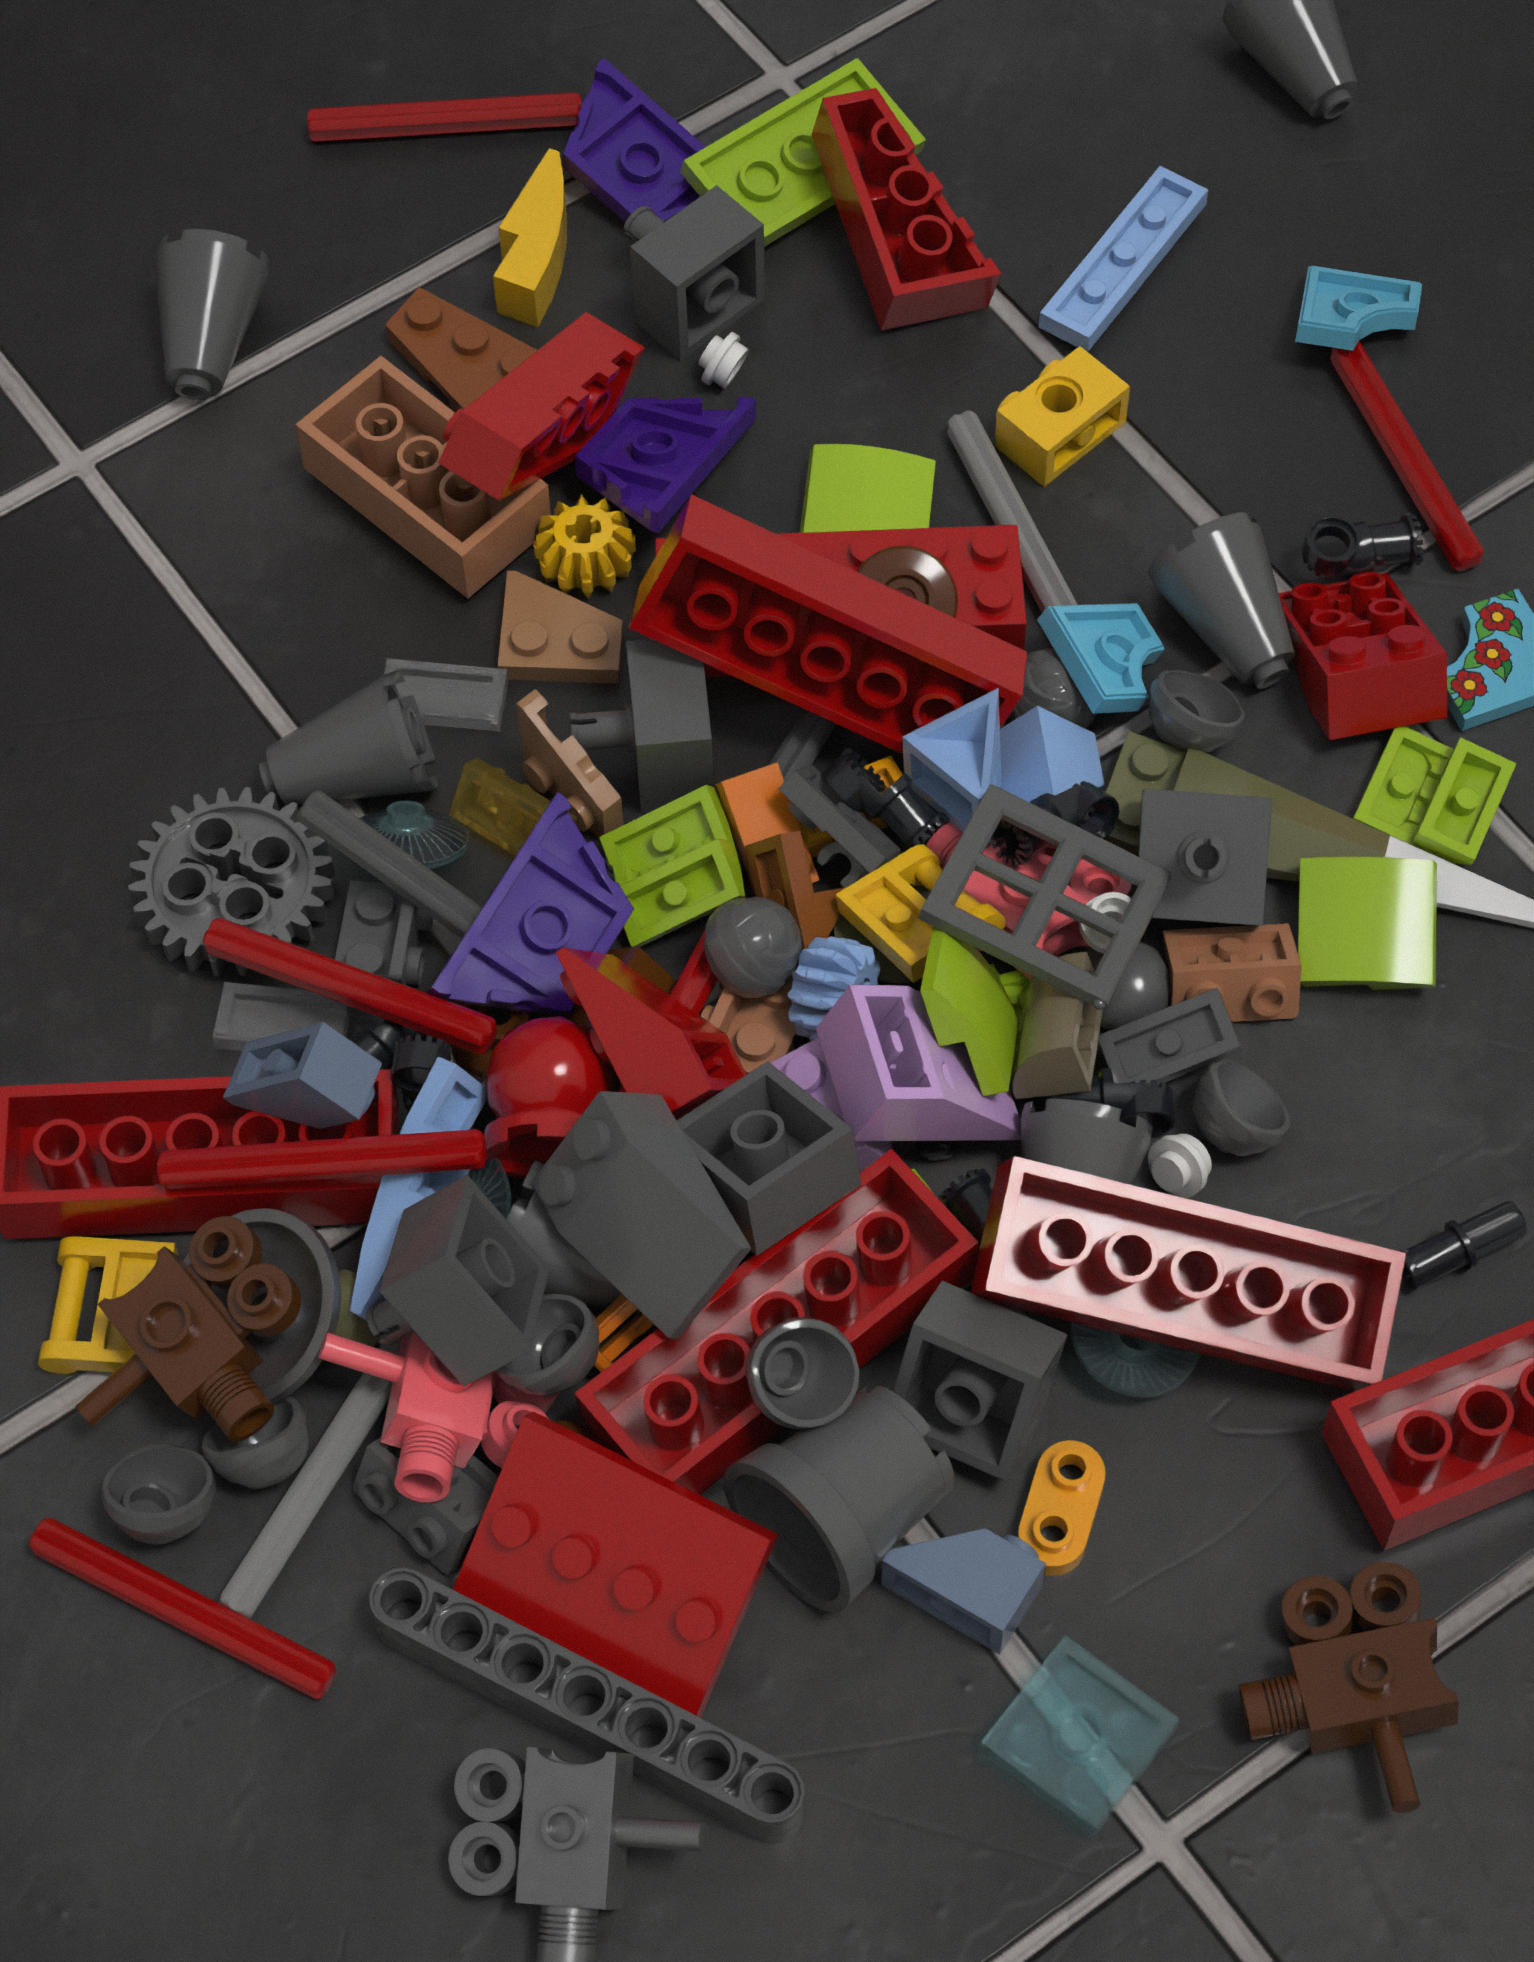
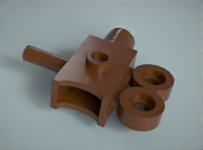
[75,1216,301,1442]
[1238,1561,1459,1813]

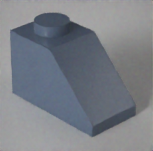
[223,1022,382,1129]
[881,1528,1046,1655]

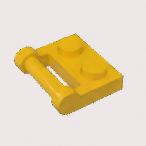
[835,844,1006,983]
[38,1236,179,1374]

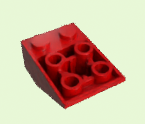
[1279,572,1448,740]
[555,947,747,1121]

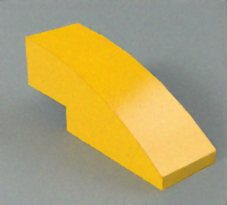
[493,148,567,328]

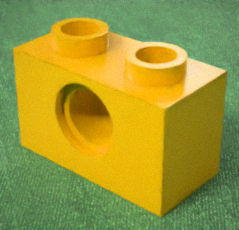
[994,346,1130,487]

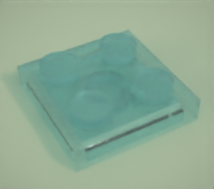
[980,1635,1180,1837]

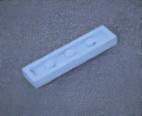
[1039,166,1208,352]

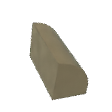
[1013,952,1103,1099]

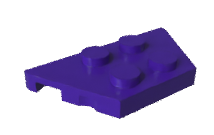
[562,58,706,222]
[575,397,756,533]
[427,792,634,1017]

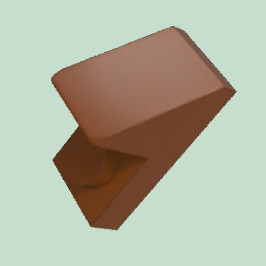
[745,831,846,951]

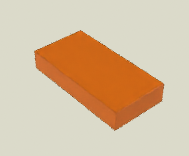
[715,762,820,897]

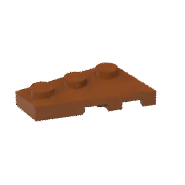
[385,287,537,412]

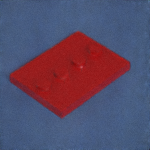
[453,1411,778,1718]

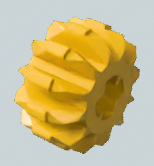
[533,494,636,599]

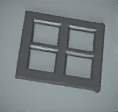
[918,783,1172,1010]

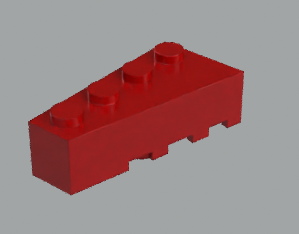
[811,88,1002,331]
[439,312,645,501]

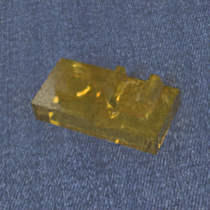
[449,758,577,856]

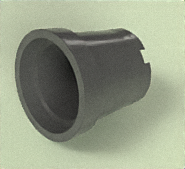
[724,1385,955,1613]

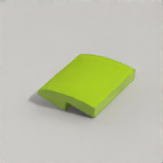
[800,444,936,533]
[1352,726,1517,866]
[599,784,745,947]
[1298,857,1437,990]
[920,926,1019,1096]

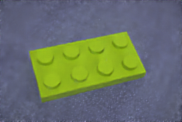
[680,58,926,247]

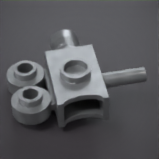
[448,1747,707,1962]

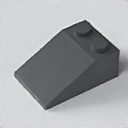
[531,1091,751,1339]

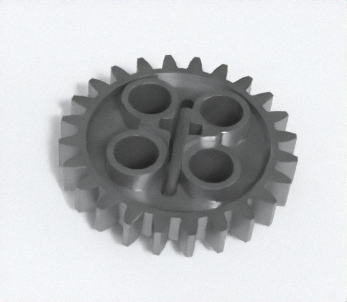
[128,787,335,977]

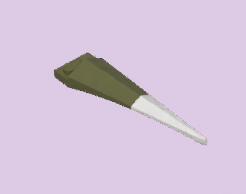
[1106,731,1534,928]

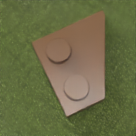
[498,570,624,684]
[516,689,623,839]

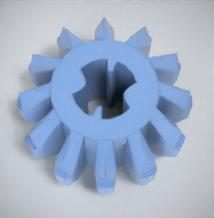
[787,936,881,1041]

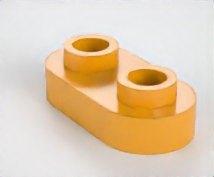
[1018,1440,1106,1576]

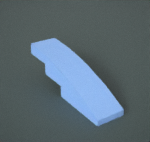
[350,1057,487,1334]

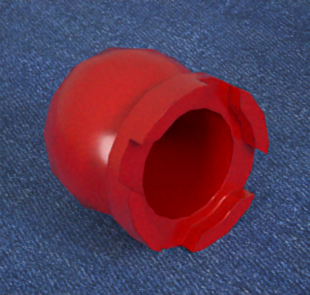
[483,1016,617,1180]

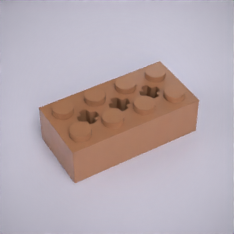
[295,356,551,599]

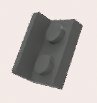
[331,880,434,1002]
[353,1437,498,1575]

